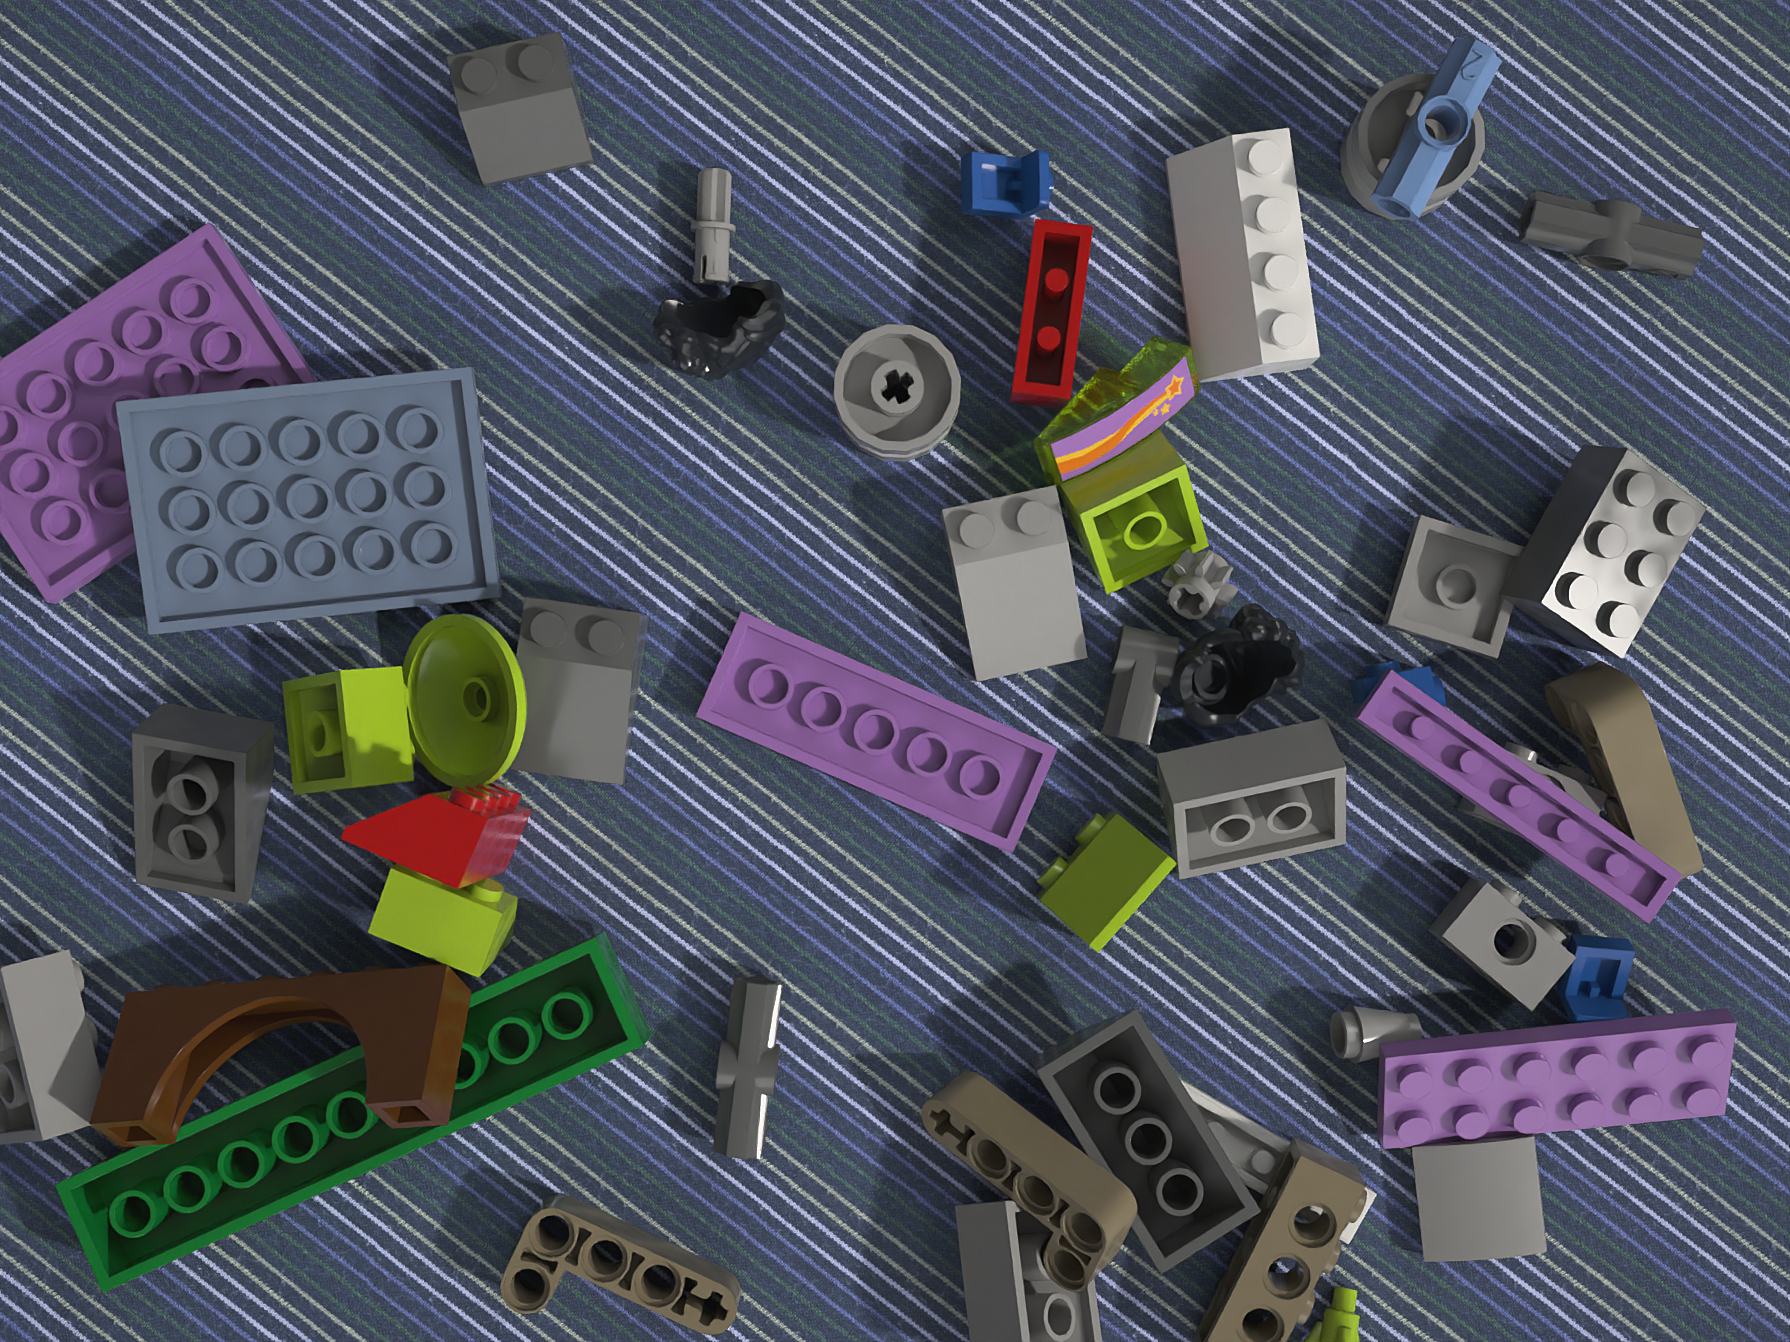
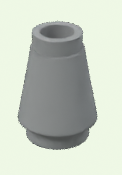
[1330,1005,1422,1064]

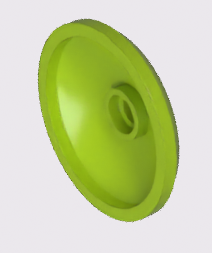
[402,614,527,788]

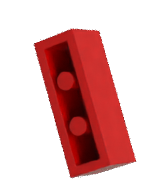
[1009,219,1093,410]

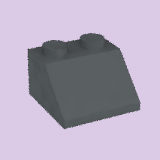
[446,31,595,187]

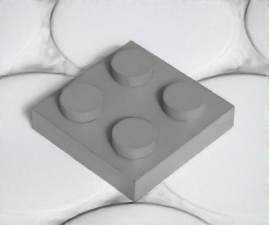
[1383,515,1525,659]

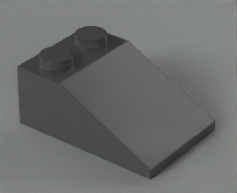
[510,597,649,785]
[132,703,274,904]

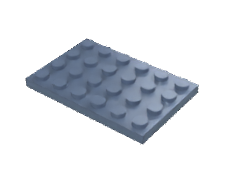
[115,367,502,635]

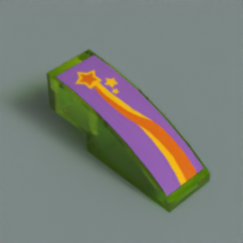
[1033,335,1201,486]

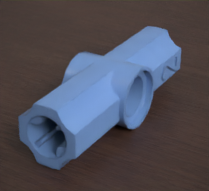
[1369,37,1502,222]

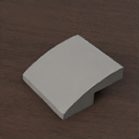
[1412,1134,1547,1262]

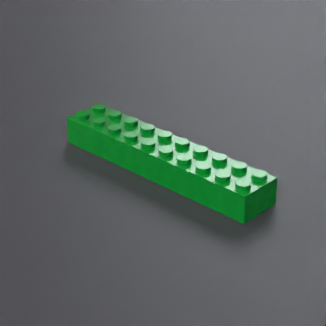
[55,931,652,1293]

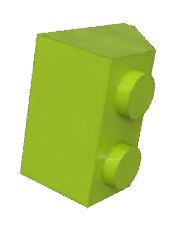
[1054,428,1209,595]
[282,666,415,795]
[1036,811,1177,953]
[368,863,518,978]

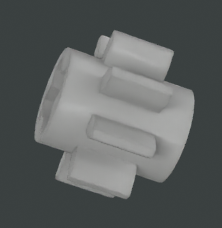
[1161,549,1238,621]

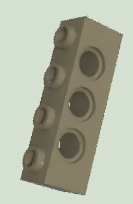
[1193,1137,1367,1342]

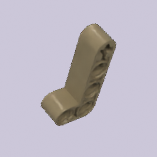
[1544,660,1703,880]
[921,1071,1138,1292]
[500,1194,741,1335]

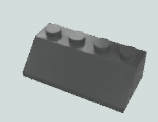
[1030,1008,1261,1274]

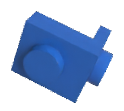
[961,150,1053,220]
[1349,660,1446,707]
[1557,934,1635,1024]

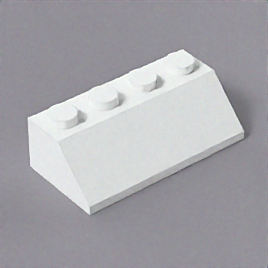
[1165,128,1320,383]

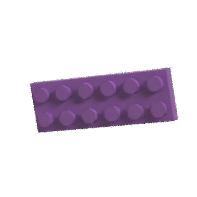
[695,611,1058,854]
[1377,1008,1737,1149]

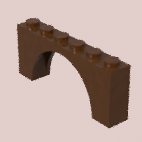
[89,961,472,1147]

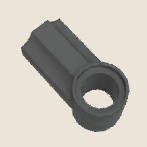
[1100,624,1179,745]

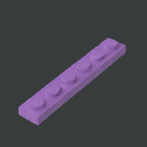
[1353,670,1683,924]

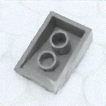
[940,485,1088,682]

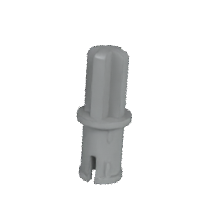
[690,168,736,286]

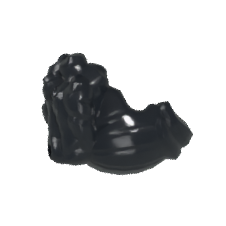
[652,279,786,381]
[1170,603,1305,728]

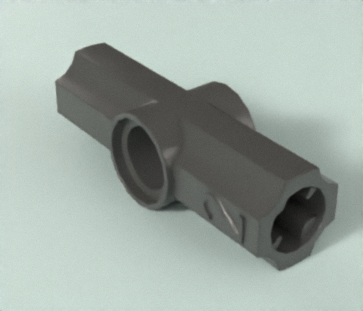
[1517,191,1705,280]
[712,976,784,1159]

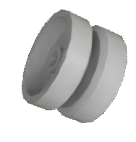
[1340,74,1485,220]
[834,324,961,462]

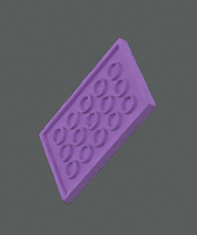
[0,222,319,604]

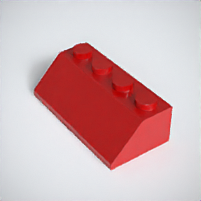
[341,782,532,889]

